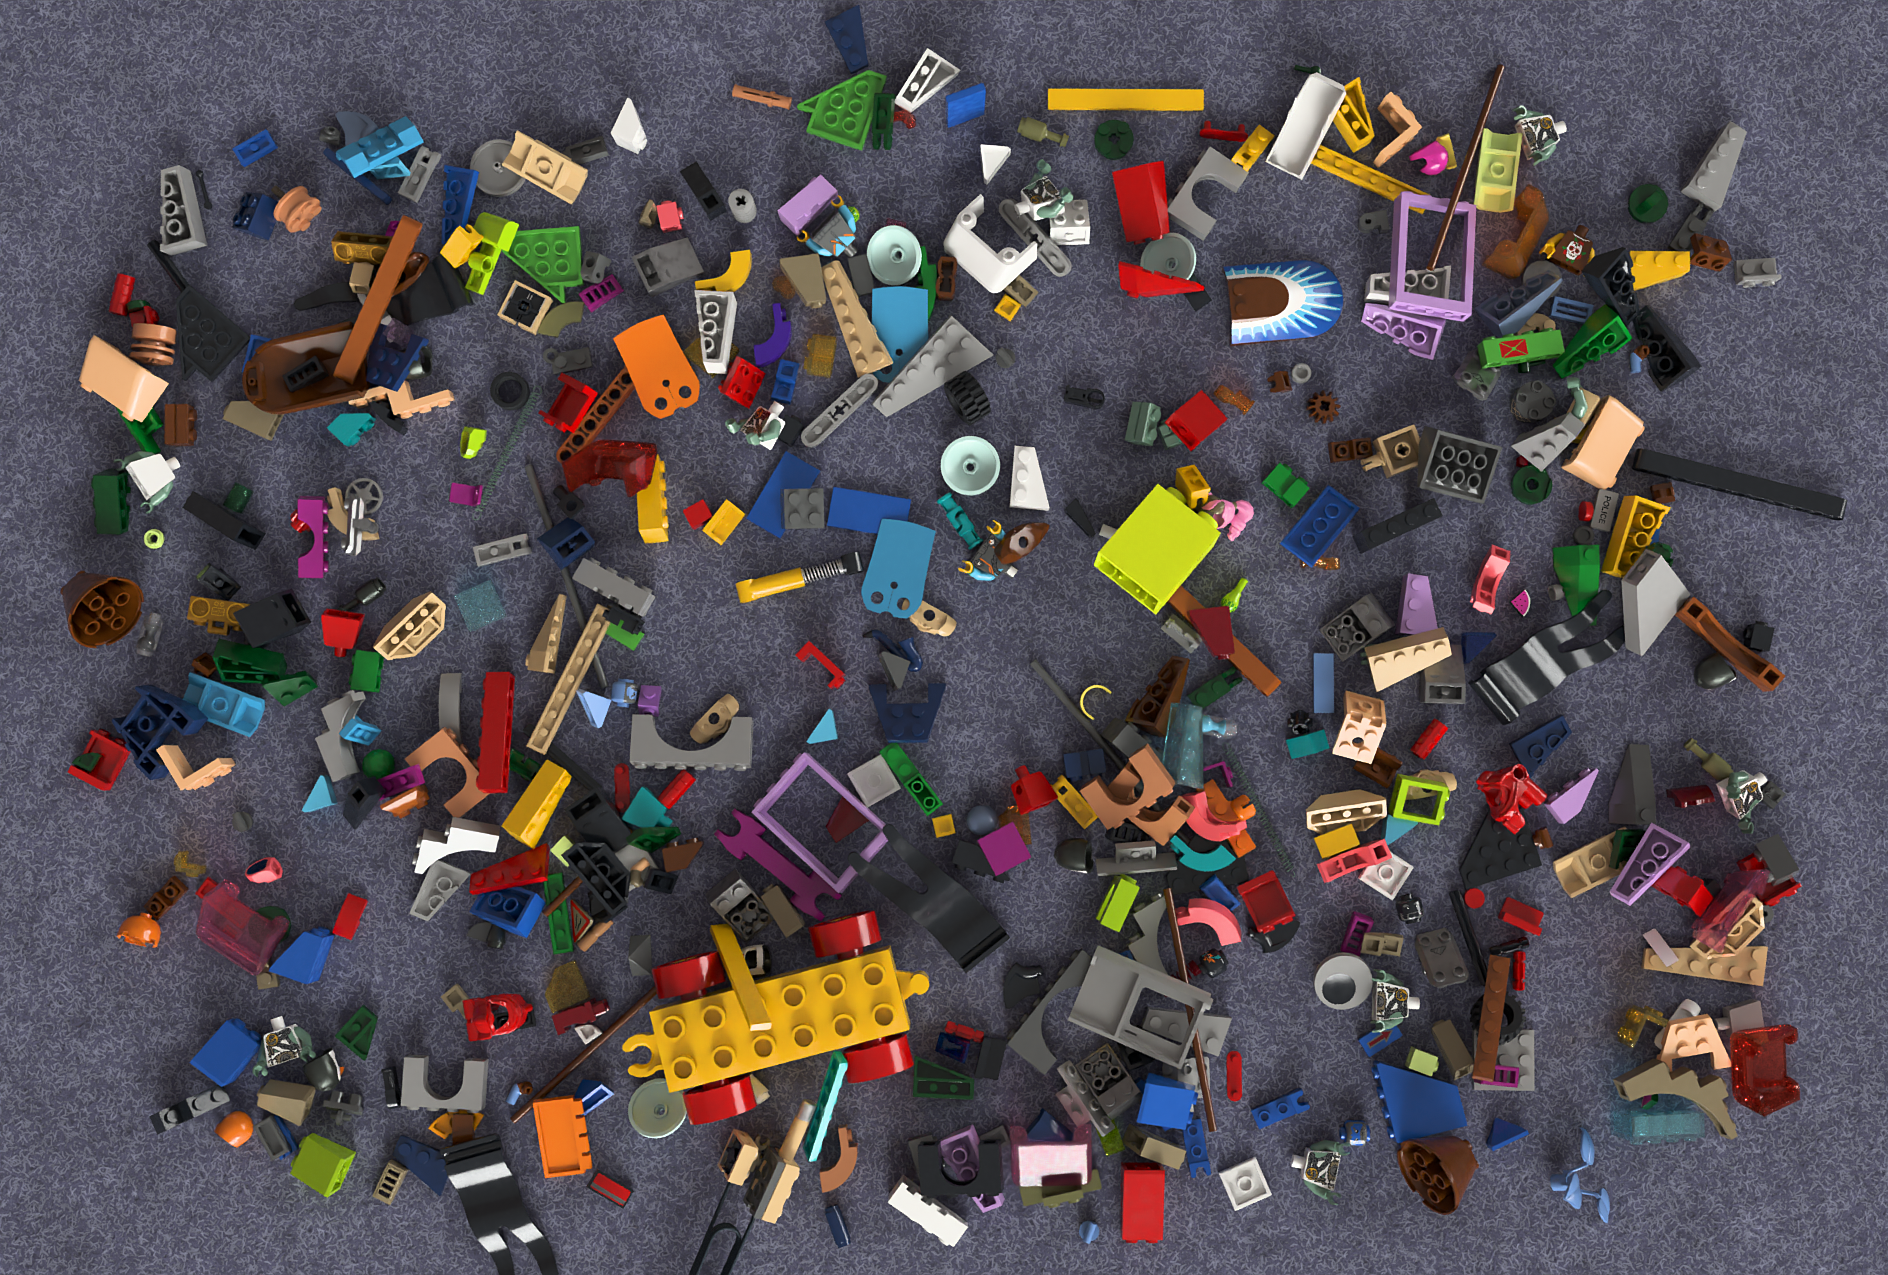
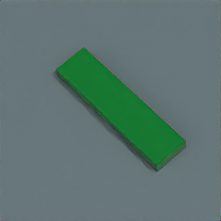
[543,872,574,955]

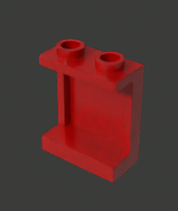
[538,372,598,433]
[1165,390,1228,451]
[795,641,846,689]
[68,728,131,791]
[1736,853,1802,907]
[1237,870,1296,934]

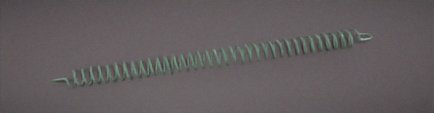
[472,386,542,520]
[1222,742,1295,877]

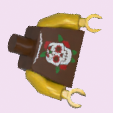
[1539,225,1595,277]

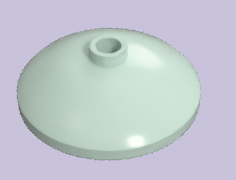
[867,225,922,285]
[1140,233,1196,280]
[941,436,1000,495]
[628,1078,687,1138]

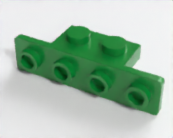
[115,406,163,454]

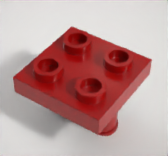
[718,356,766,409]

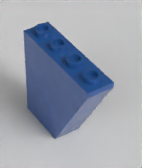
[1371,1060,1468,1143]

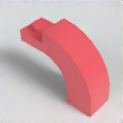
[1470,545,1510,614]
[1181,791,1247,841]
[1317,839,1392,883]
[1175,898,1241,946]

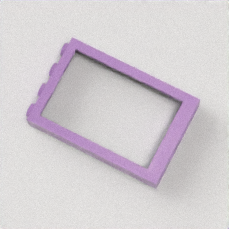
[1388,191,1476,322]
[752,752,888,893]

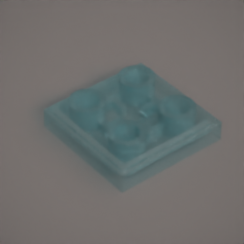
[454,580,507,632]

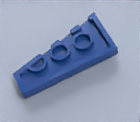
[441,165,479,245]

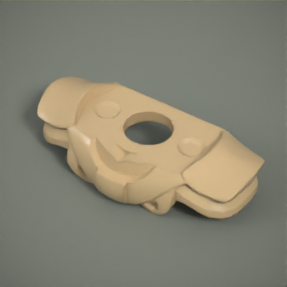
[902,598,957,636]
[690,694,739,744]
[1405,769,1457,800]

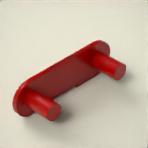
[1200,121,1248,142]
[614,763,630,813]
[1226,1051,1242,1101]

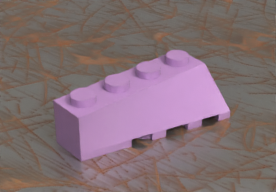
[939,1124,1005,1213]

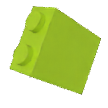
[290,1133,356,1198]

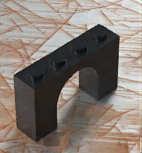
[1352,498,1443,554]
[918,1139,1004,1198]

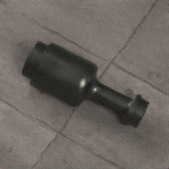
[336,577,387,612]

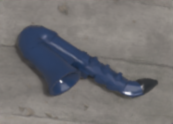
[862,629,923,672]

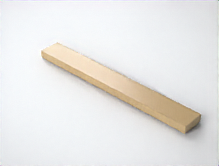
[526,603,610,755]

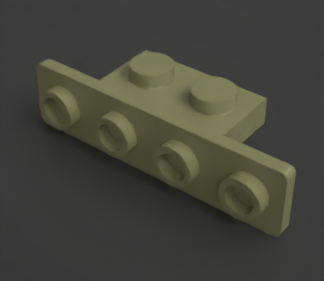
[1019,1168,1102,1208]

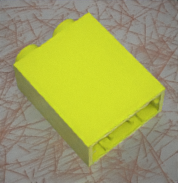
[1094,484,1221,614]

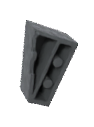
[1100,717,1169,767]

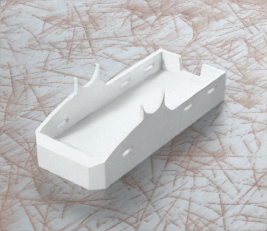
[1265,73,1346,180]

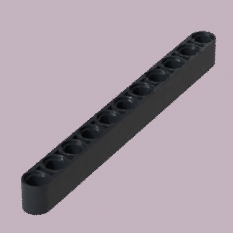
[1632,449,1848,521]

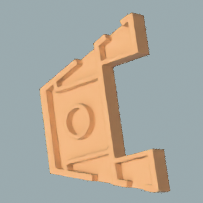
[1656,1014,1732,1072]

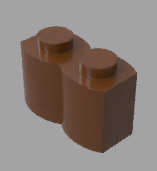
[936,256,957,302]

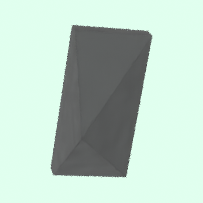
[878,651,910,691]
[628,935,652,976]

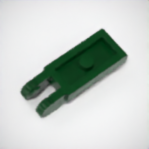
[872,93,895,150]
[1187,666,1243,712]

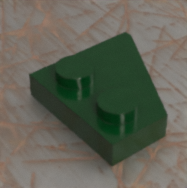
[261,670,318,707]
[626,827,681,853]
[1609,829,1646,869]
[335,1005,378,1061]

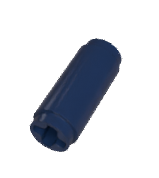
[824,1204,851,1248]

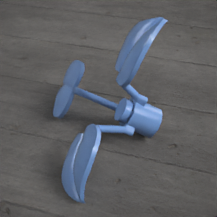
[1550,1128,1610,1223]

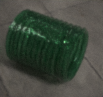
[223,482,254,514]

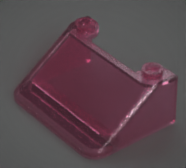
[1691,869,1770,954]
[196,879,290,976]
[1010,1123,1092,1187]

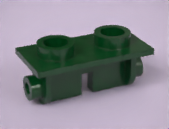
[509,748,541,782]

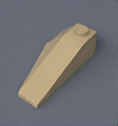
[526,594,567,674]

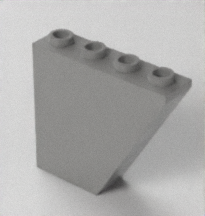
[1621,549,1690,656]

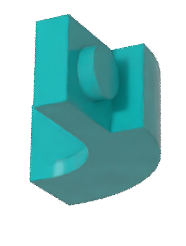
[1168,834,1236,871]

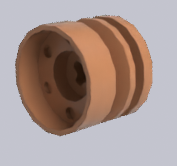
[129,323,177,366]

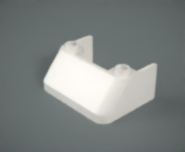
[943,194,1037,293]

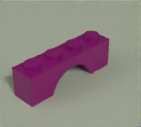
[298,496,329,578]

